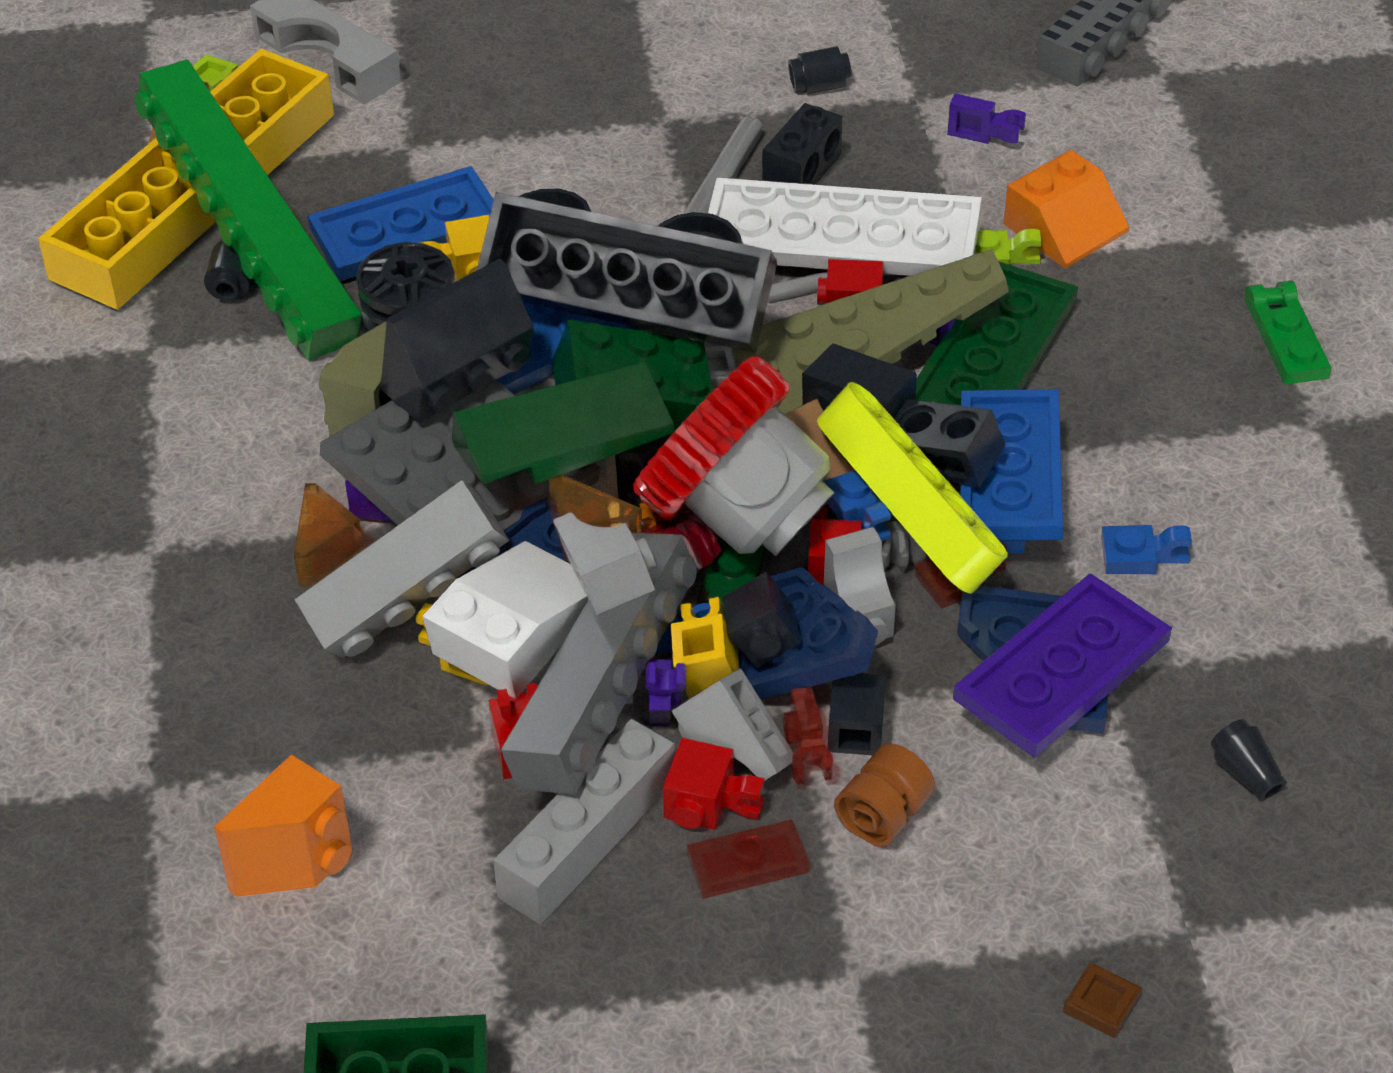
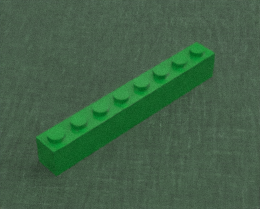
[134,59,362,360]

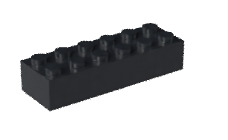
[476,192,777,353]

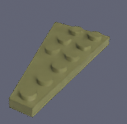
[732,249,1009,414]

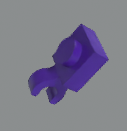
[947,93,1026,144]
[645,659,687,726]

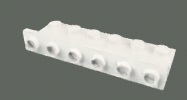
[708,178,982,276]

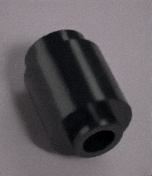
[788,46,852,95]
[204,239,252,300]

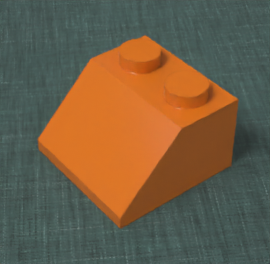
[1003,149,1129,269]
[214,754,353,897]

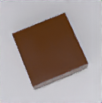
[1063,962,1142,1038]

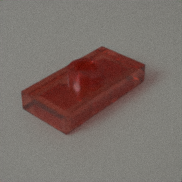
[687,819,809,899]

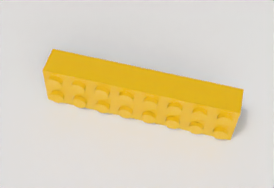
[38,48,334,310]

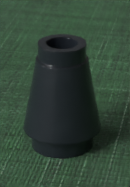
[1211,719,1287,801]

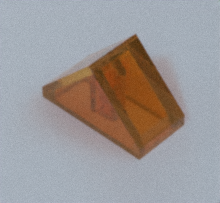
[549,475,642,563]
[294,483,364,587]

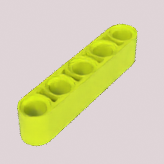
[817,382,1008,594]

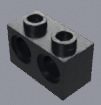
[762,103,843,185]
[894,399,1006,488]

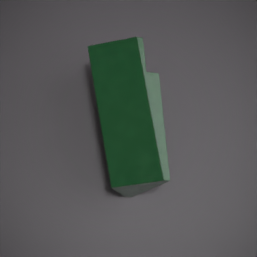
[451,362,675,484]

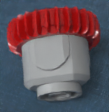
[633,356,835,556]

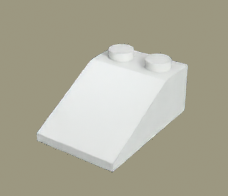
[423,541,588,699]

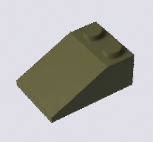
[319,322,393,436]

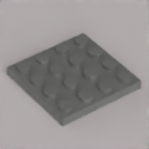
[320,380,601,531]

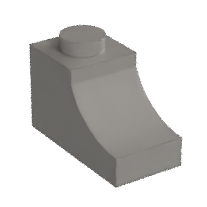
[553,512,656,615]
[824,527,896,645]
[672,669,798,781]

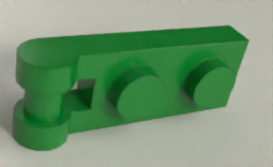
[1245,280,1332,385]

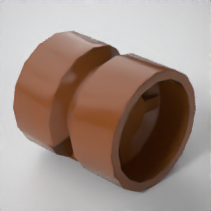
[834,743,935,847]

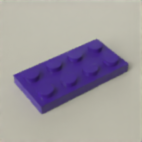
[953,573,1172,758]

